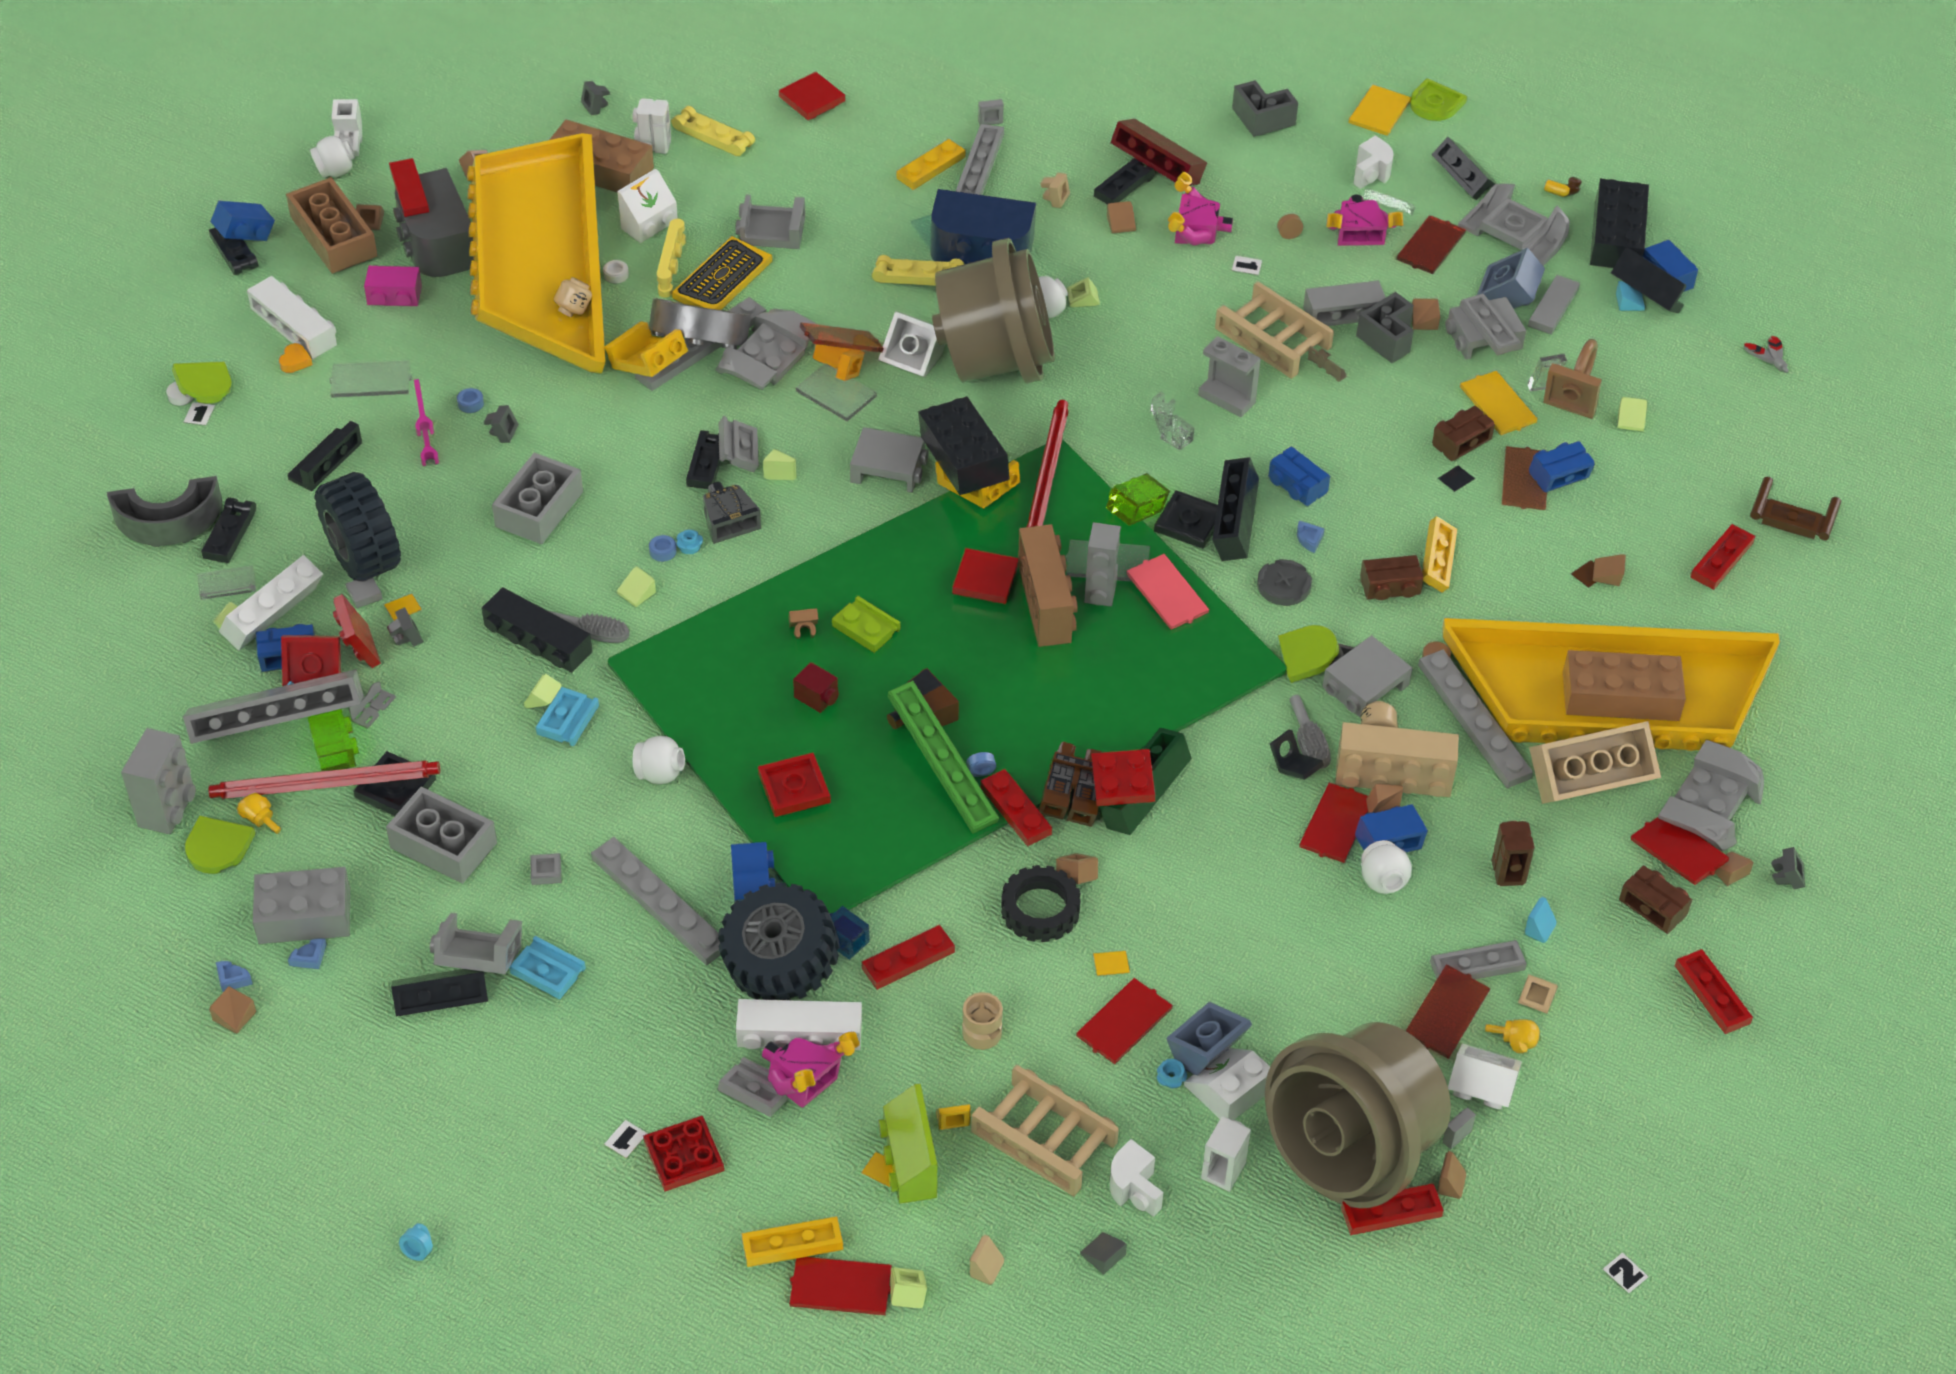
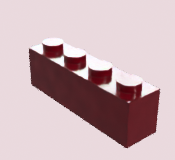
[1110,118,1207,186]

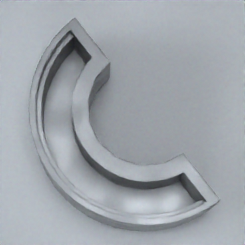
[649,298,751,350]
[107,476,222,547]

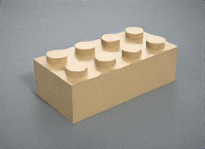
[1529,721,1661,804]
[1335,722,1459,797]

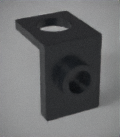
[1270,729,1324,780]

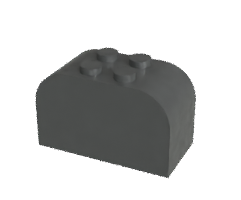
[393,168,474,277]

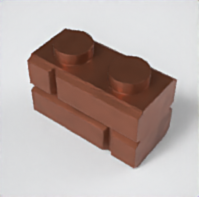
[1432,406,1495,462]
[1360,555,1423,600]
[1491,821,1535,886]
[1619,865,1693,934]

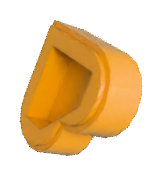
[279,343,313,373]

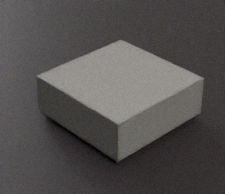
[978,99,1004,125]
[346,578,382,608]
[530,853,562,885]
[1443,1107,1476,1149]

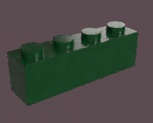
[1099,727,1192,835]

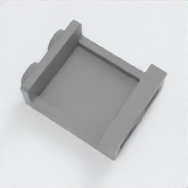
[736,195,805,249]
[1445,297,1526,360]
[1198,336,1261,417]
[850,427,929,492]
[1322,635,1412,717]
[430,913,522,974]

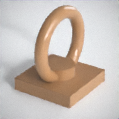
[1543,339,1602,419]

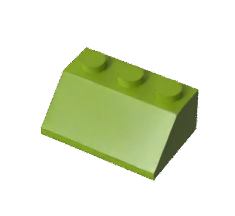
[878,1083,937,1204]

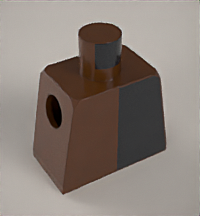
[887,668,959,730]

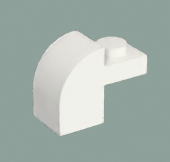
[332,99,362,156]
[1353,135,1394,189]
[1110,1139,1164,1217]

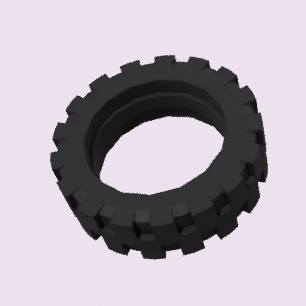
[1001,865,1081,942]

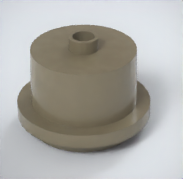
[932,238,1055,384]
[1265,1022,1451,1208]

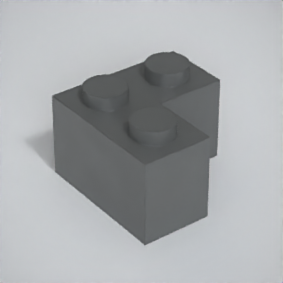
[1232,80,1298,137]
[1356,292,1414,363]

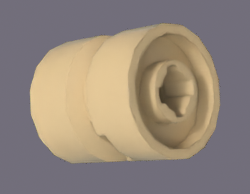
[962,992,1003,1050]

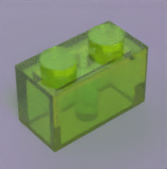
[1106,473,1170,526]
[307,709,359,771]

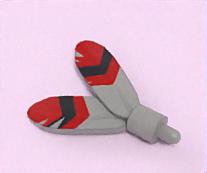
[1744,336,1789,373]

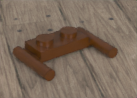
[1750,477,1841,540]

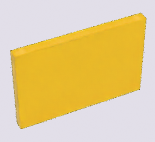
[1348,85,1411,136]

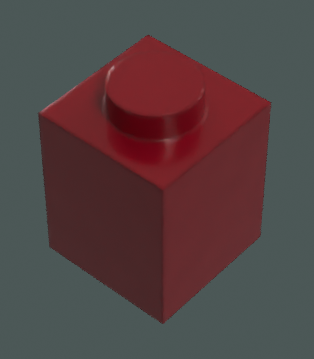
[793,662,839,713]

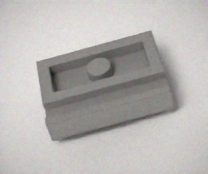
[719,416,759,473]
[718,1057,787,1117]

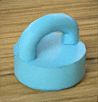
[399,1223,433,1261]

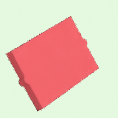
[1126,554,1209,630]

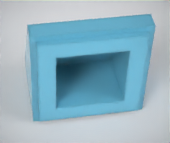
[1616,281,1645,311]
[1525,897,1557,943]

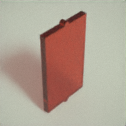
[1396,215,1466,274]
[800,322,884,353]
[1501,446,1548,510]
[1406,964,1491,1059]

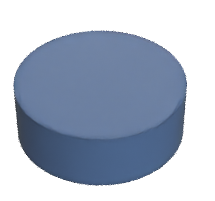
[457,388,484,413]
[649,535,677,562]
[966,752,996,777]

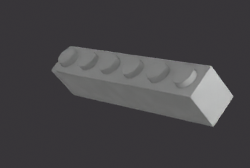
[183,669,364,744]

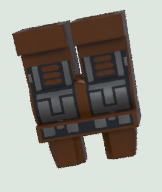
[1039,742,1102,827]

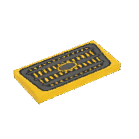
[672,236,772,310]

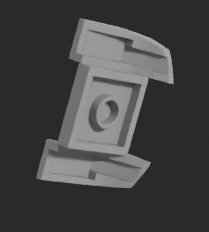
[1458,184,1570,266]
[715,309,821,390]
[1658,740,1764,851]

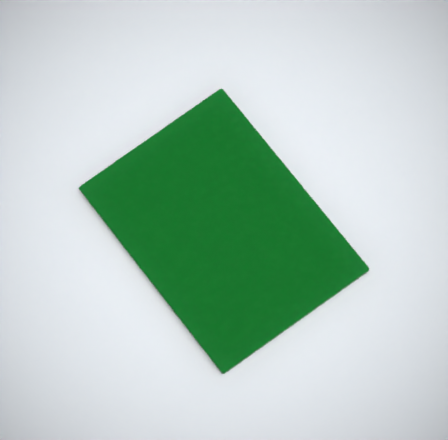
[608,439,1287,919]

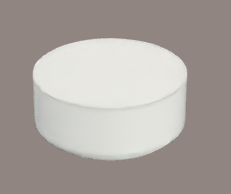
[603,260,629,284]
[166,382,193,406]

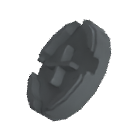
[1257,559,1312,606]

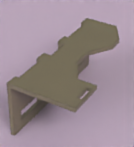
[1308,346,1347,382]

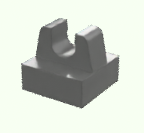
[581,81,610,115]
[484,405,519,443]
[387,607,424,647]
[1771,847,1805,889]

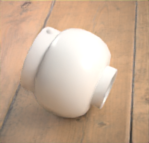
[310,136,355,178]
[1039,276,1068,318]
[632,736,685,784]
[1361,840,1412,894]

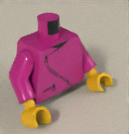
[1168,172,1233,246]
[1326,194,1403,246]
[762,1031,860,1108]

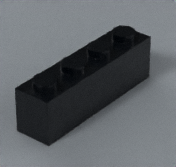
[1212,457,1259,561]
[481,587,593,673]

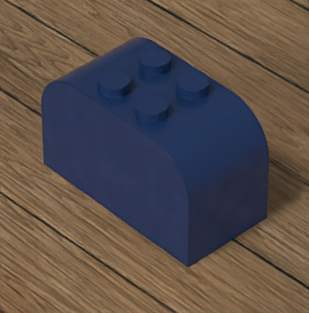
[930,189,1036,264]

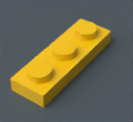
[897,139,966,190]
[1422,516,1457,593]
[741,1216,843,1267]

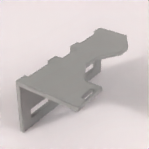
[349,682,396,729]

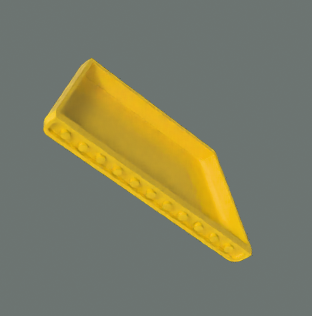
[467,133,605,373]
[1442,618,1780,751]

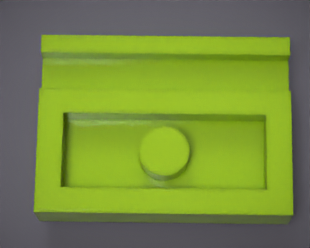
[832,596,900,653]

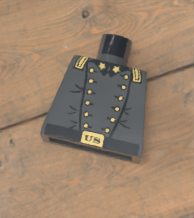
[703,482,761,544]

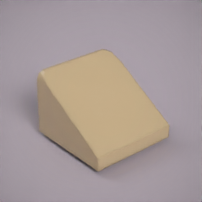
[1518,974,1558,1014]
[970,1234,1004,1285]

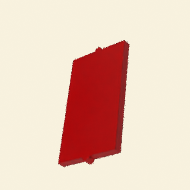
[1299,782,1368,863]
[1631,817,1729,885]
[1076,978,1173,1064]
[789,1257,892,1316]

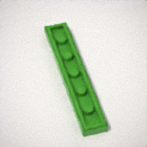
[887,681,999,834]

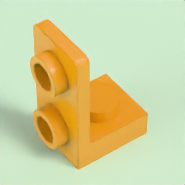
[813,335,865,381]

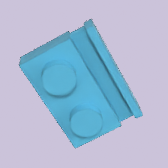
[536,687,599,746]
[509,936,586,1000]

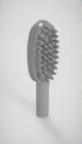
[549,611,629,643]
[1290,695,1331,769]

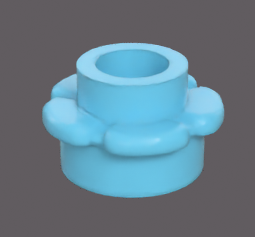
[676,529,703,554]
[1157,1059,1187,1088]

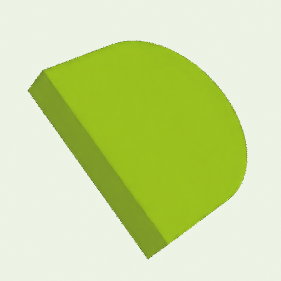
[1410,78,1467,121]
[172,361,232,404]
[1278,625,1339,683]
[185,815,256,874]

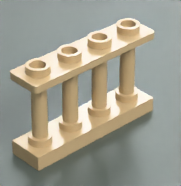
[1215,282,1334,379]
[971,1065,1119,1197]

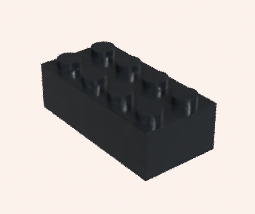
[1590,178,1649,268]
[918,396,1010,495]

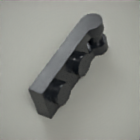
[1094,158,1155,204]
[209,228,259,275]
[686,430,721,489]
[201,497,256,563]

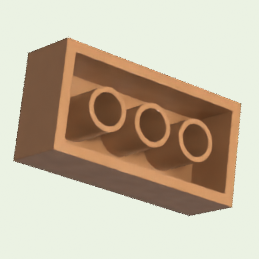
[549,119,654,193]
[286,177,378,274]
[1018,524,1077,647]
[1563,650,1686,721]

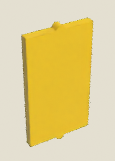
[1460,370,1537,435]

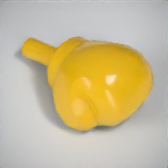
[237,793,281,834]
[1485,1019,1540,1053]

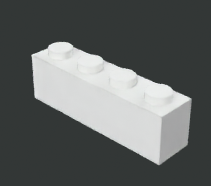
[247,276,337,360]
[219,555,323,651]
[736,999,862,1050]

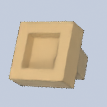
[1040,173,1070,208]

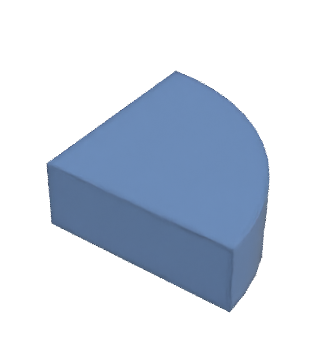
[1297,521,1325,553]
[288,938,327,969]
[216,961,253,992]

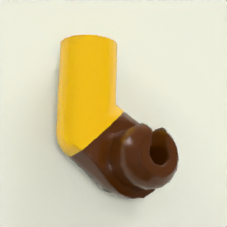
[1544,177,1582,197]

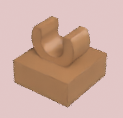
[788,608,818,639]

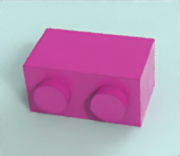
[364,266,422,306]

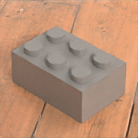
[492,452,583,544]
[121,728,196,834]
[386,787,497,884]
[253,867,350,944]

